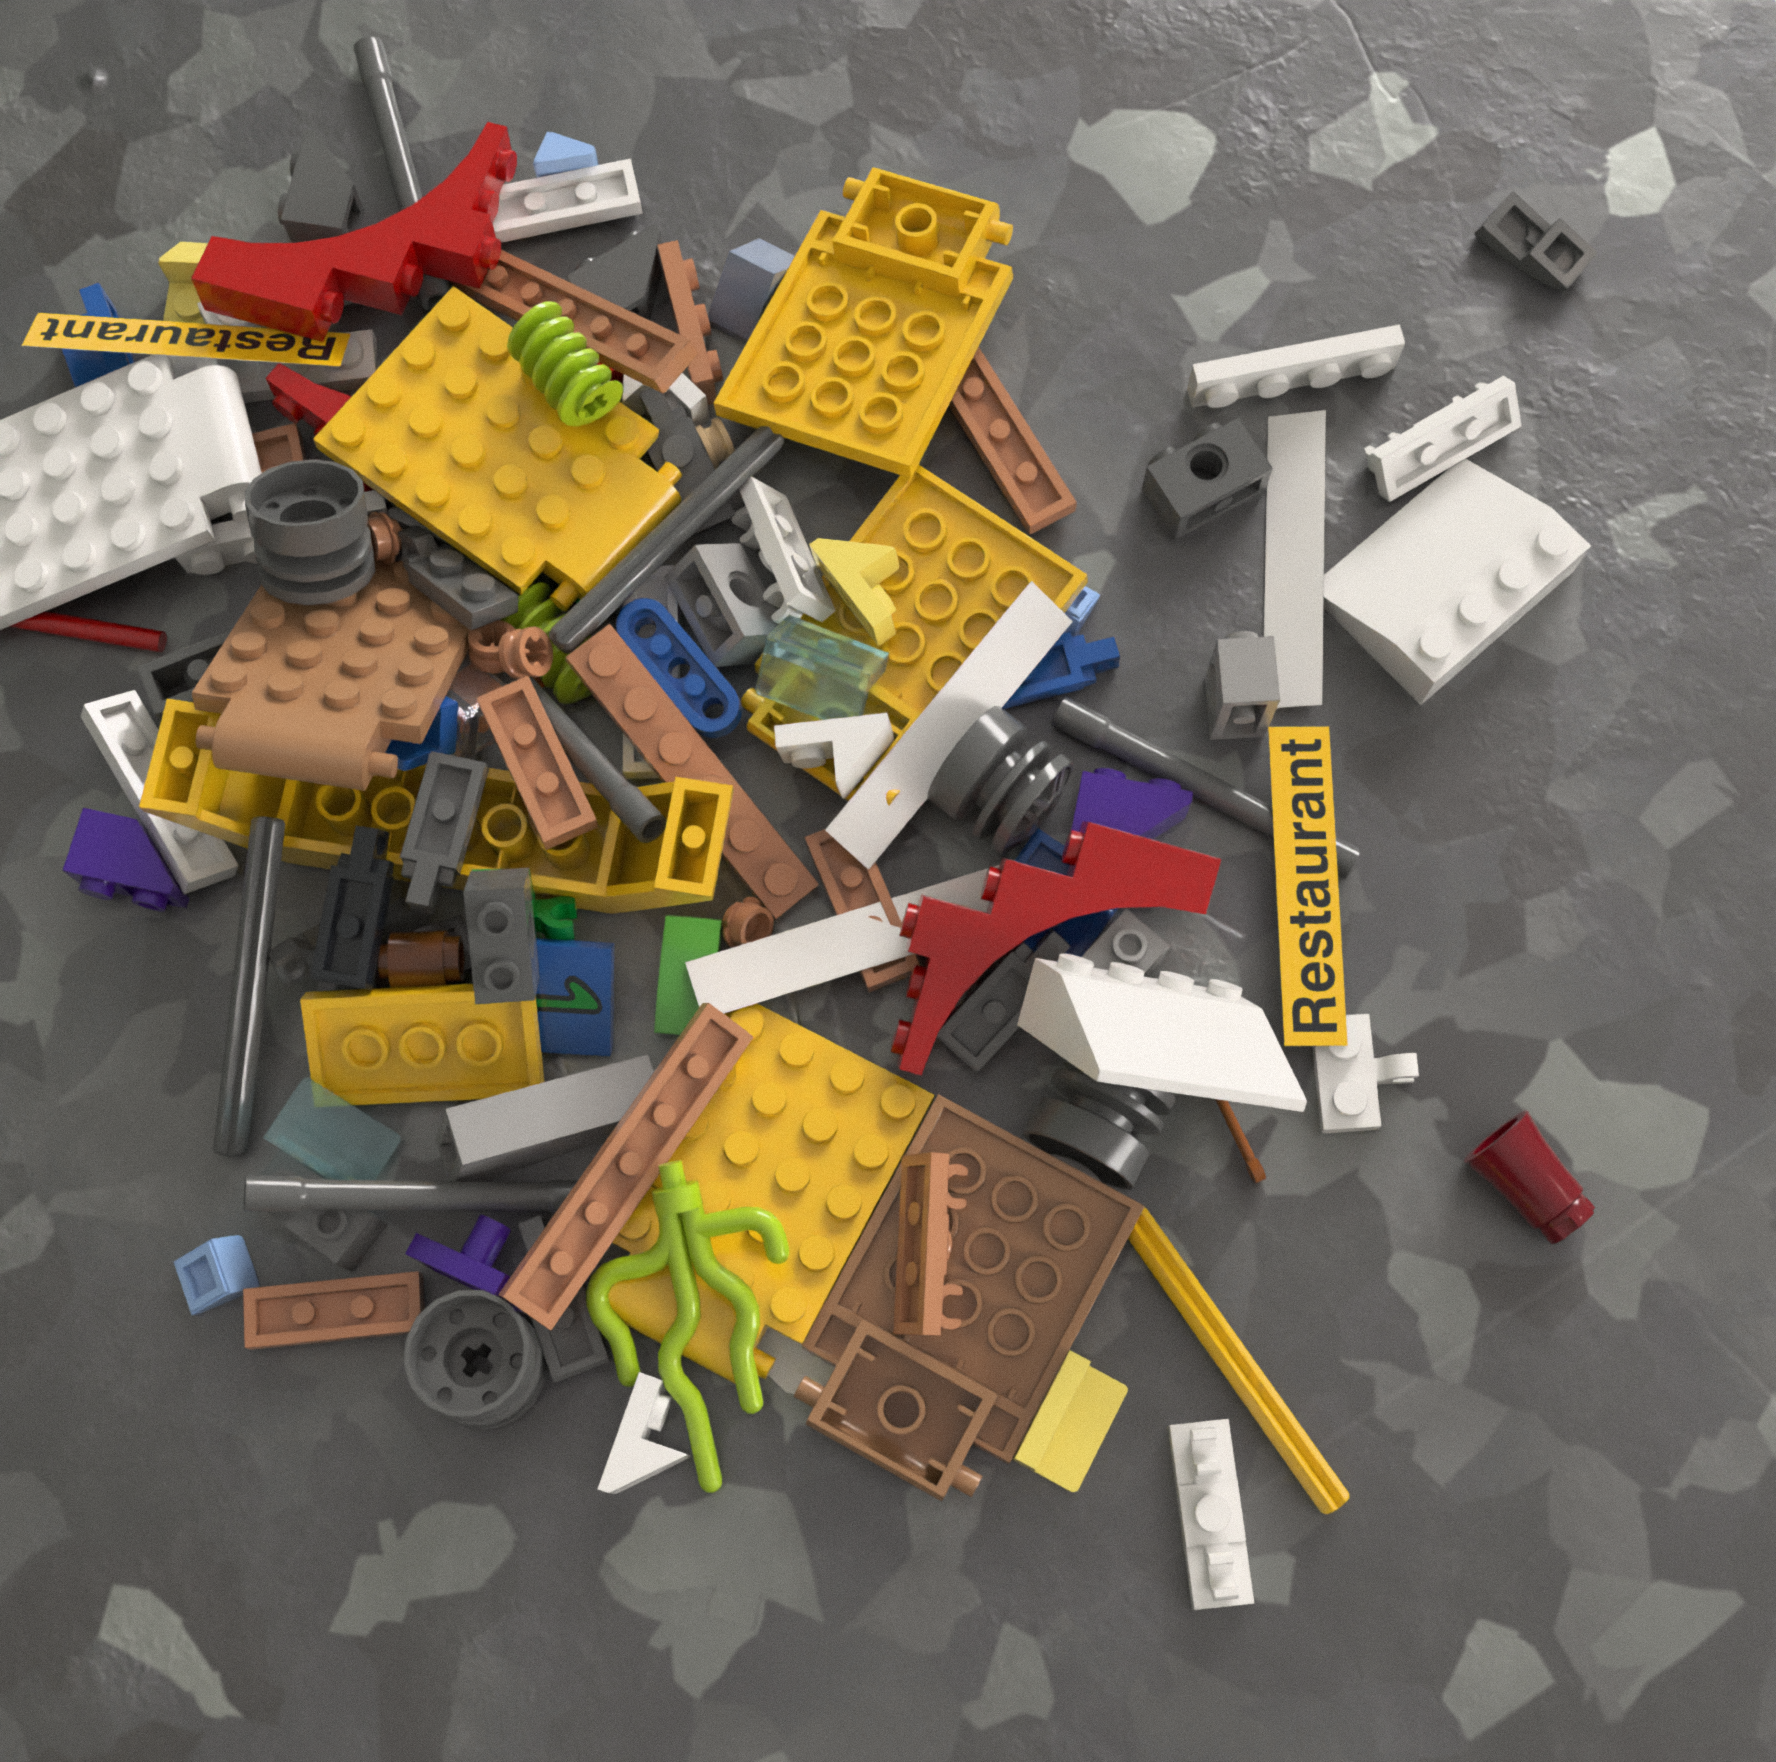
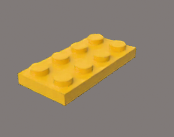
[300,984,545,1107]

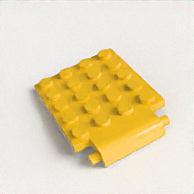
[713,167,1013,478]
[313,286,682,612]
[740,464,1088,806]
[608,1003,935,1384]

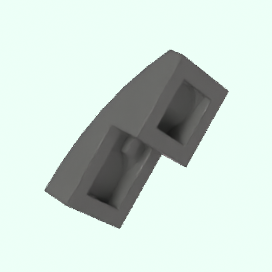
[1474,191,1598,292]

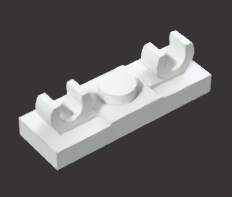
[1364,376,1521,502]
[731,476,835,628]
[1168,1419,1254,1610]

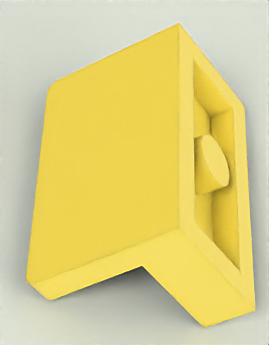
[1012,1350,1128,1492]

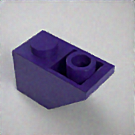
[1071,768,1193,840]
[62,808,190,912]

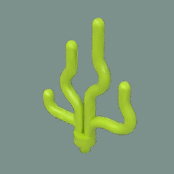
[586,1160,789,1493]

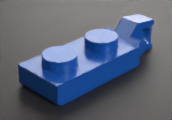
[1002,632,1120,709]

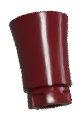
[1464,1110,1595,1244]

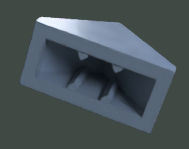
[708,238,795,344]

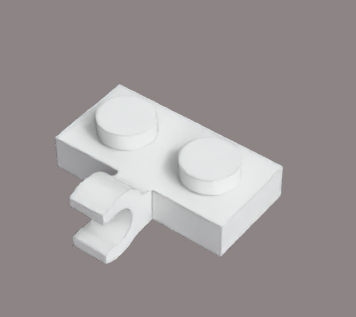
[1312,1014,1419,1134]

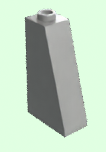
[435,1054,655,1182]

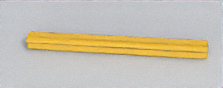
[1128,1207,1349,1514]

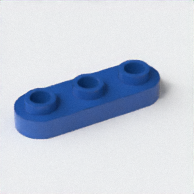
[616,598,742,738]

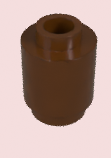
[378,931,465,988]

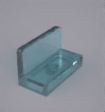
[756,615,889,720]
[263,1077,401,1180]

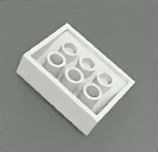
[1323,459,1591,705]
[1017,954,1307,1112]

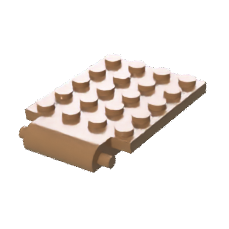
[192,561,495,791]
[793,1094,1145,1502]

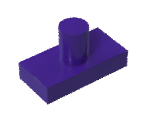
[405,1214,522,1312]

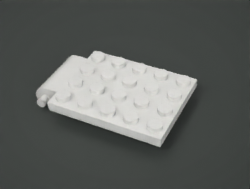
[0,354,262,630]

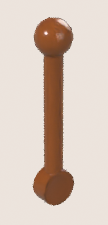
[1215,1099,1266,1184]

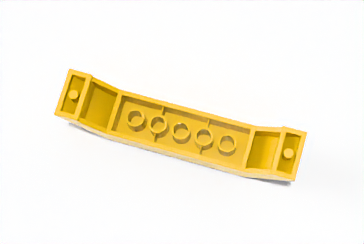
[139,698,734,914]

